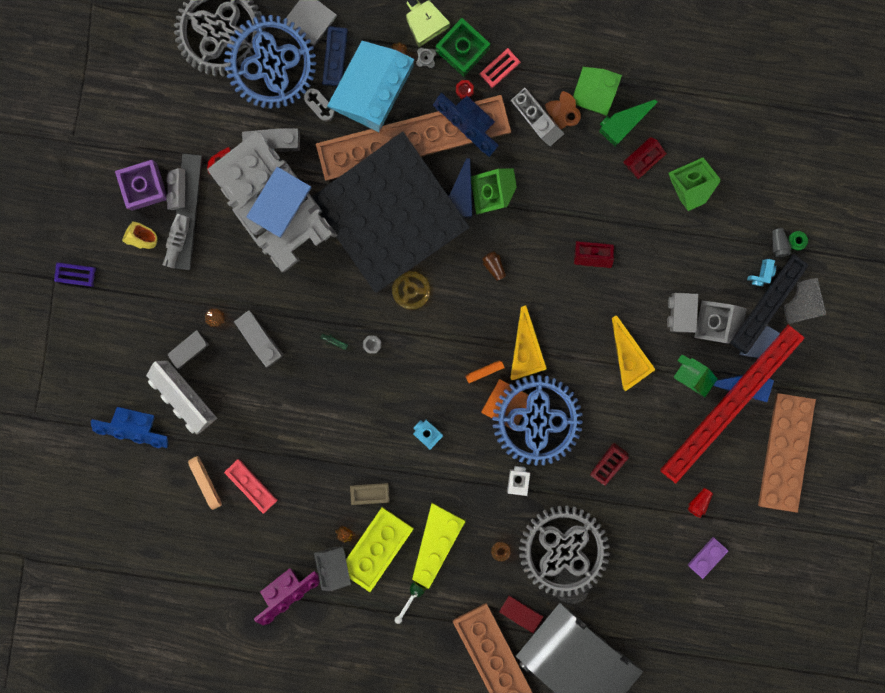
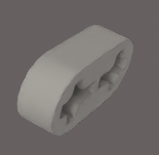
[304,89,335,122]

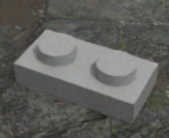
[166,168,185,210]

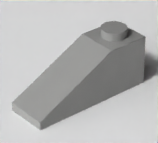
[242,129,300,151]
[234,310,284,367]

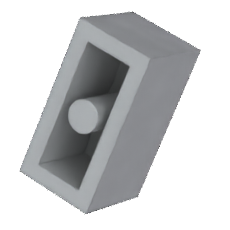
[667,293,698,333]

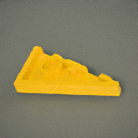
[510,306,546,381]
[612,315,655,391]

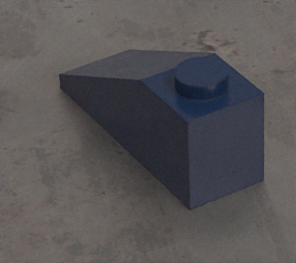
[449,158,472,218]

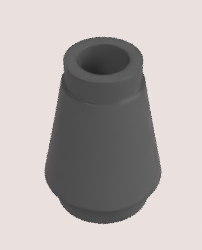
[772,228,792,258]

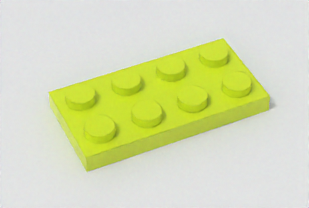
[346,507,414,592]

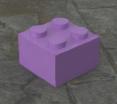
[115,160,167,211]

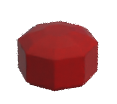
[456,80,474,99]

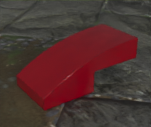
[499,596,544,633]

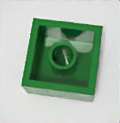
[436,18,490,77]

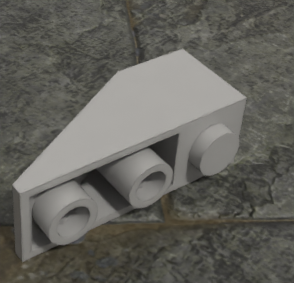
[511,88,564,146]

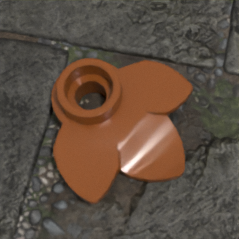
[545,91,581,129]

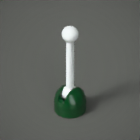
[395,581,427,624]

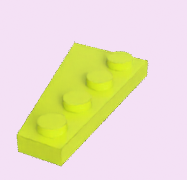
[412,503,465,589]

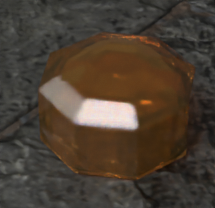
[205,309,224,327]

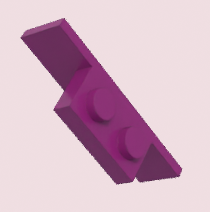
[254,569,320,626]

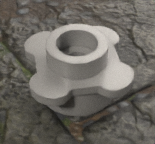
[416,48,436,68]

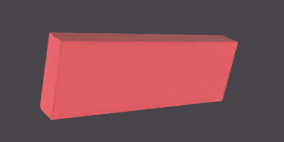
[224,459,278,514]

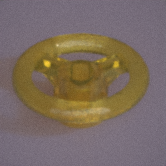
[392,271,430,310]

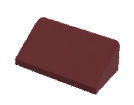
[623,137,667,179]
[574,241,614,268]

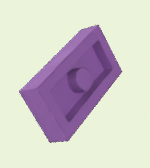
[688,537,728,579]

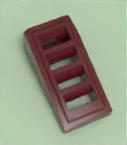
[590,443,629,486]

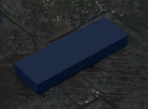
[322,26,348,86]

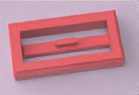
[479,48,521,88]

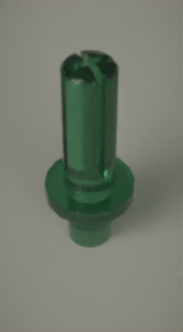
[320,333,348,350]

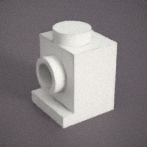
[507,466,530,496]

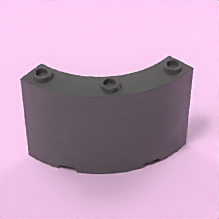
[516,603,643,693]

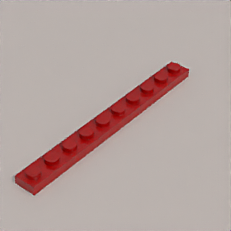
[660,324,804,483]

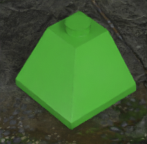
[573,67,622,116]
[668,158,720,211]
[471,168,517,214]

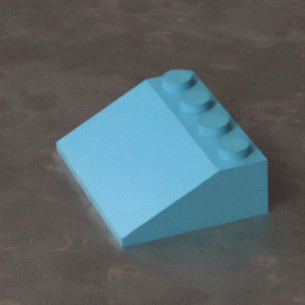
[327,41,414,132]

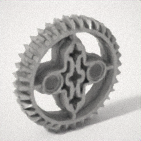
[174,0,265,76]
[519,505,610,597]

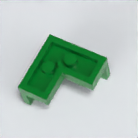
[674,355,718,398]

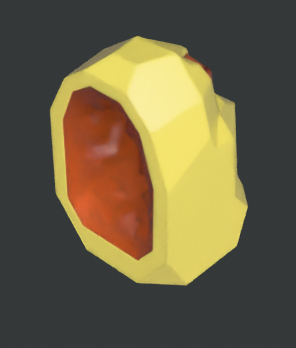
[122,221,157,249]

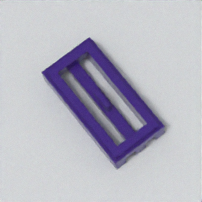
[54,262,96,287]

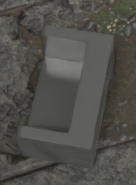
[314,547,351,591]

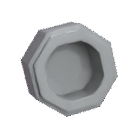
[363,336,381,353]

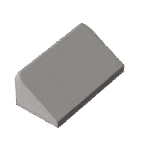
[167,330,209,369]

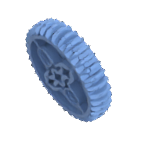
[224,15,316,108]
[492,375,583,466]

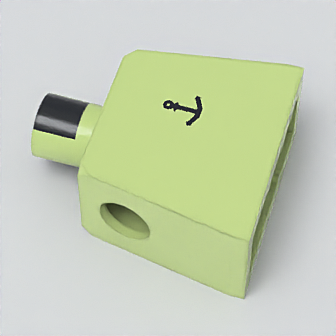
[406,0,450,47]

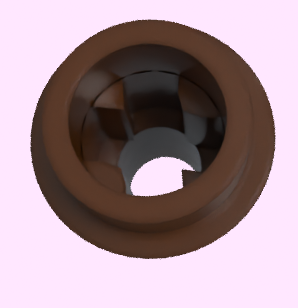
[482,251,506,281]

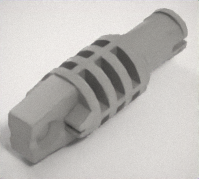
[162,214,190,268]

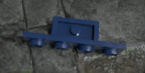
[433,93,499,157]

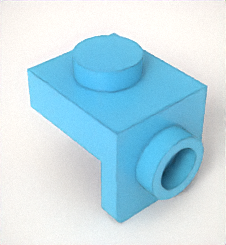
[747,259,776,287]

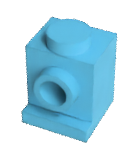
[413,419,443,450]

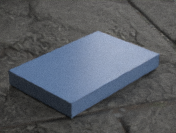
[246,167,311,238]

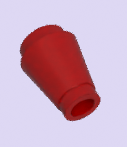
[687,488,713,518]

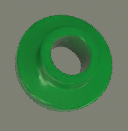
[788,231,808,250]

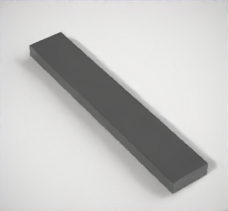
[174,154,203,270]

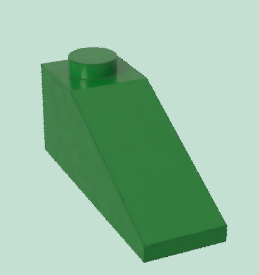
[599,100,657,146]

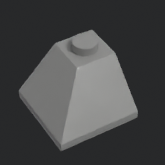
[694,300,747,344]

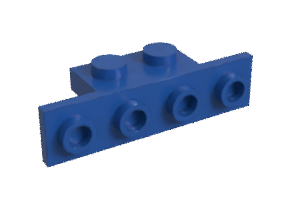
[91,407,168,448]

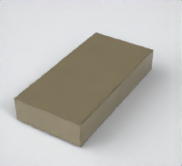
[350,483,390,505]

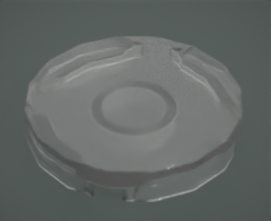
[553,565,590,604]

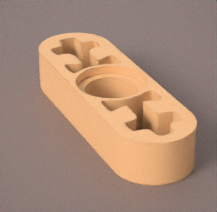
[188,456,222,510]

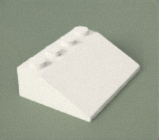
[146,361,217,434]

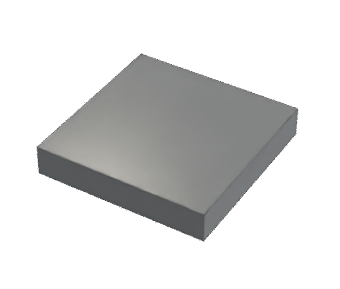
[286,0,337,46]

